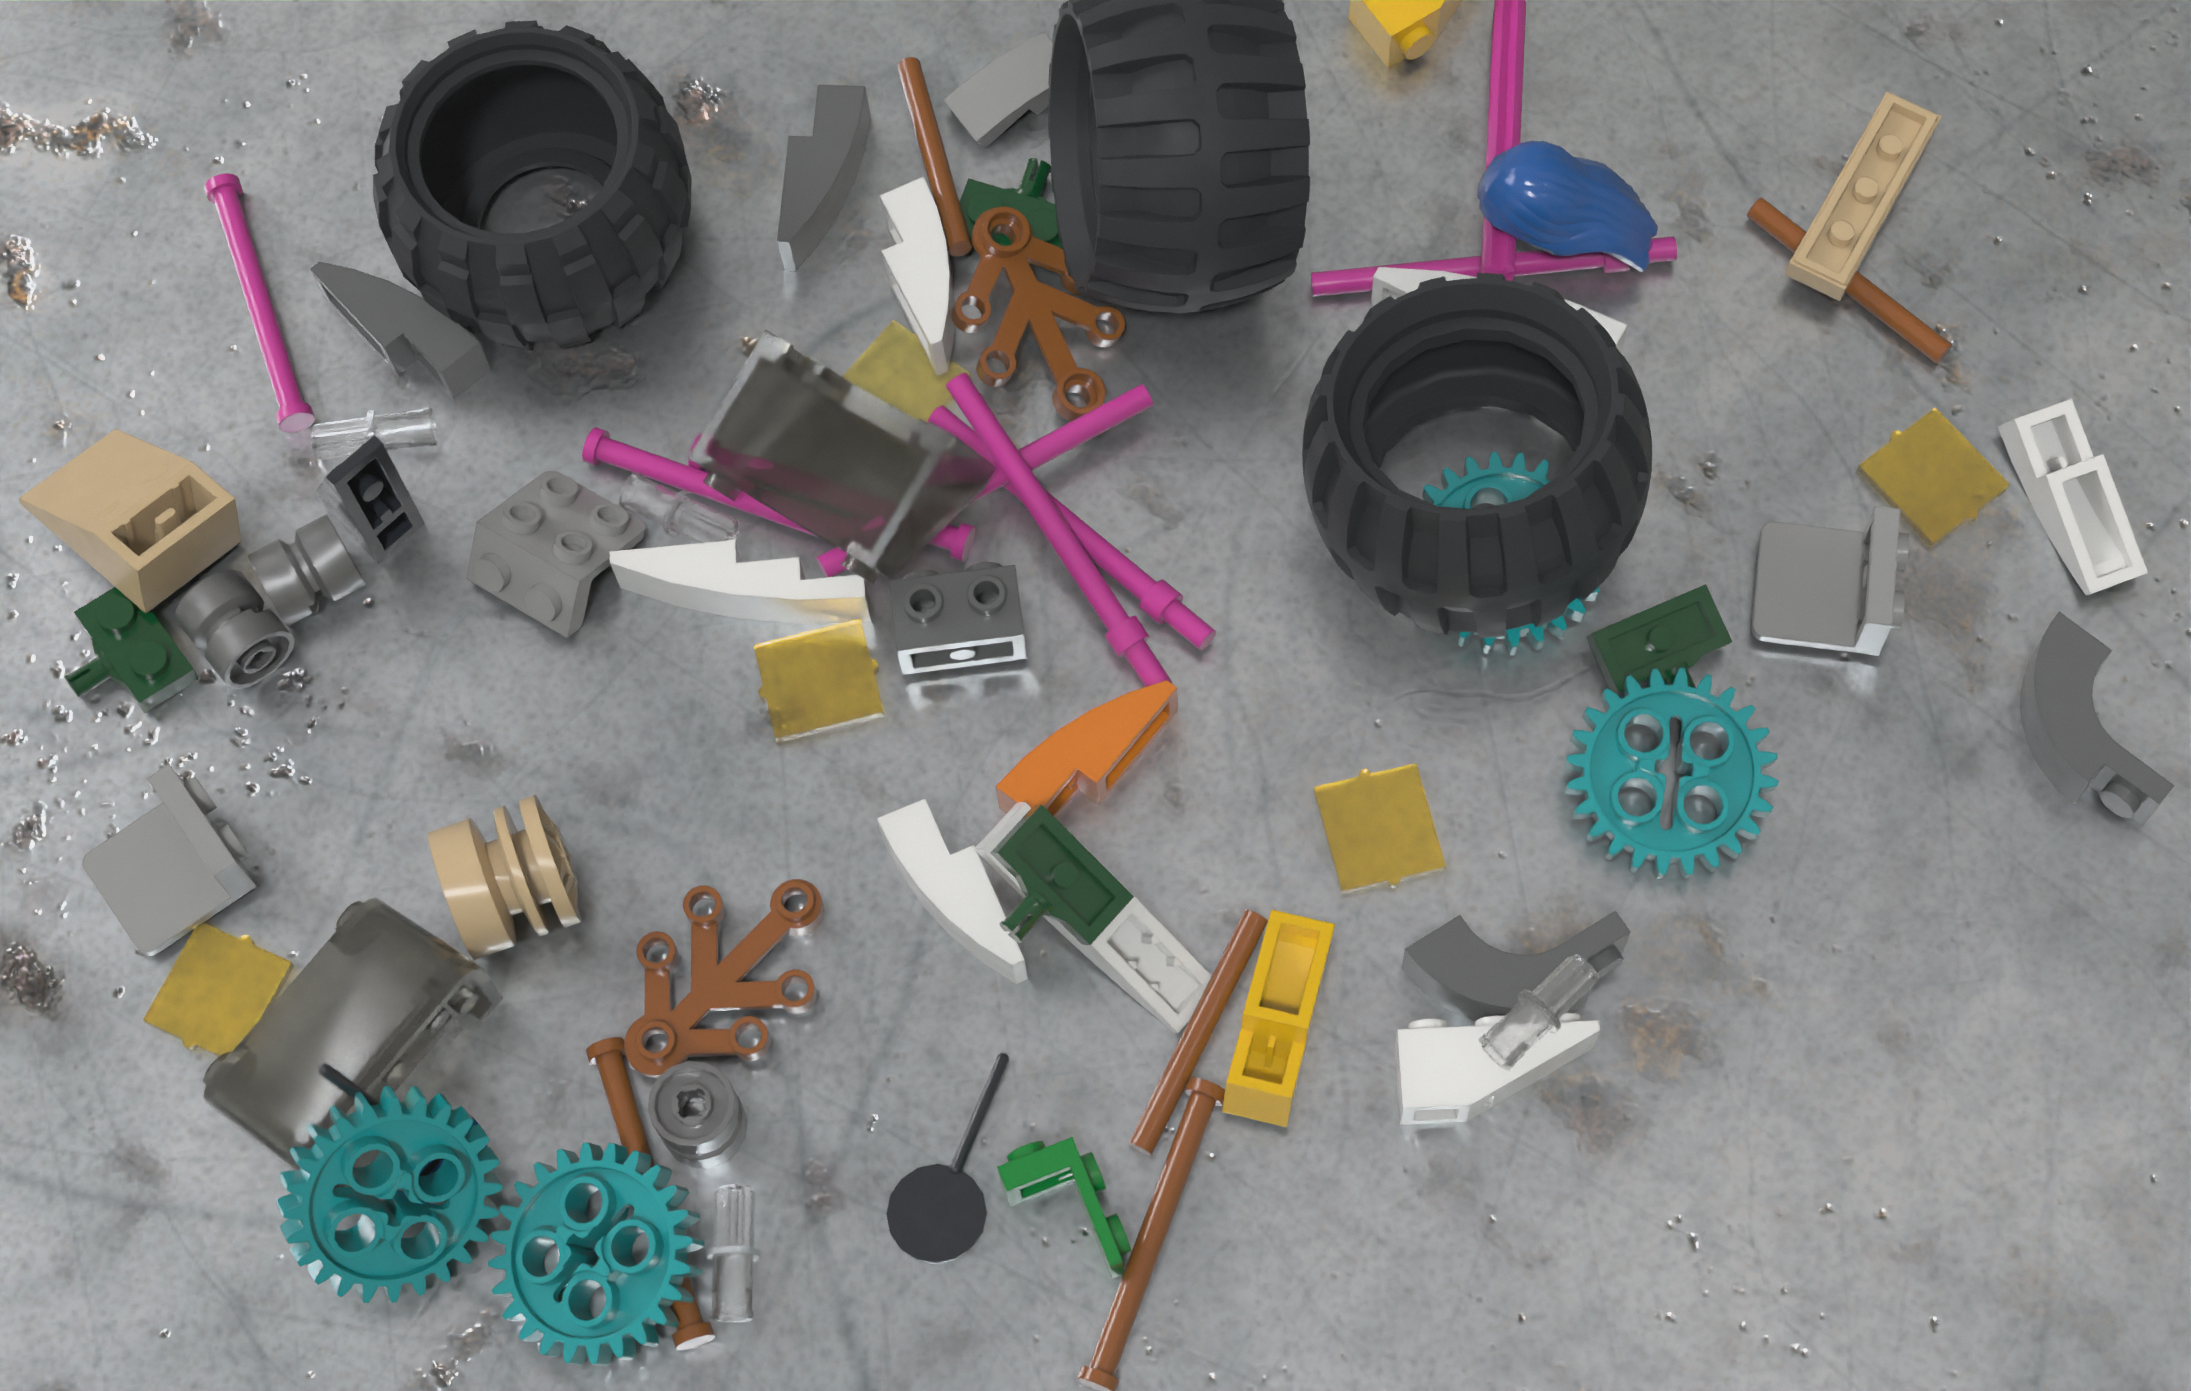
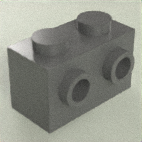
[889,562,1027,675]

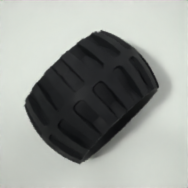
[1048,0,1310,313]
[1302,273,1652,638]

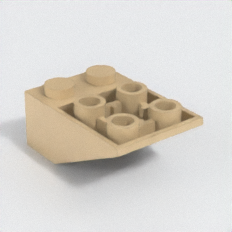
[19,429,242,613]

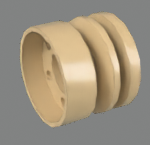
[428,795,581,960]

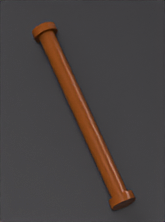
[586,1037,715,1351]
[1076,1077,1225,1391]

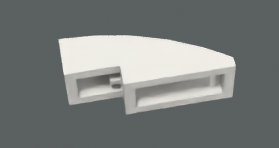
[879,177,955,376]
[1997,398,2148,595]
[877,799,1028,984]

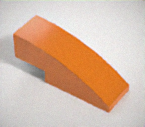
[995,680,1178,818]

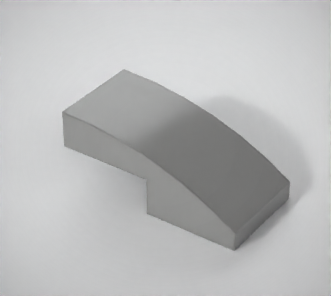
[944,32,1053,148]

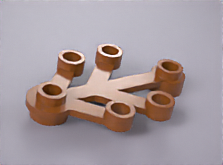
[951,207,1125,421]
[624,879,825,1078]

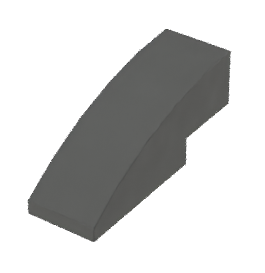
[777,85,871,271]
[310,262,492,400]

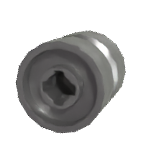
[248,514,366,626]
[175,569,294,689]
[648,1061,747,1169]

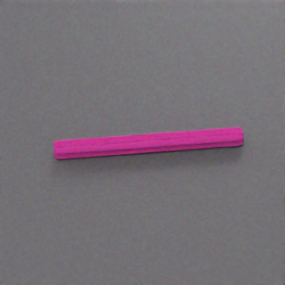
[1481,0,1526,281]

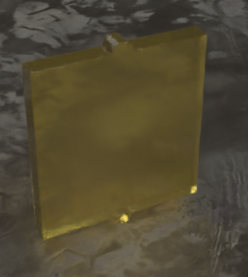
[826,320,971,455]
[1857,407,2010,548]
[753,619,884,743]
[1313,763,1446,895]
[143,923,295,1066]

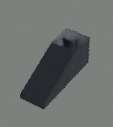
[316,435,425,564]

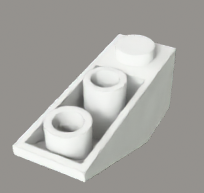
[1394,1013,1600,1125]

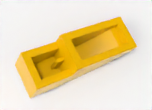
[1222,909,1335,1127]

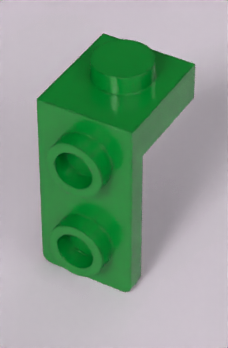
[997,1137,1131,1279]

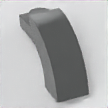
[2020,611,2175,826]
[1402,910,1631,1024]

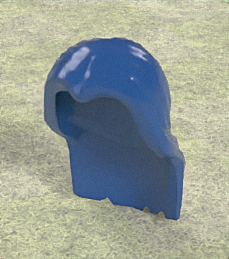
[1477,141,1658,272]

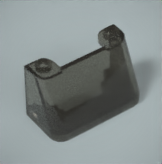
[688,330,997,584]
[203,897,503,1190]

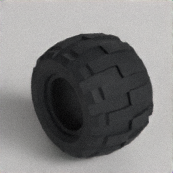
[373,20,692,350]

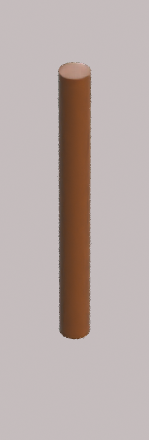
[897,57,972,256]
[1747,197,1953,364]
[1128,909,1268,1156]

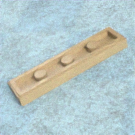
[1784,91,1942,301]

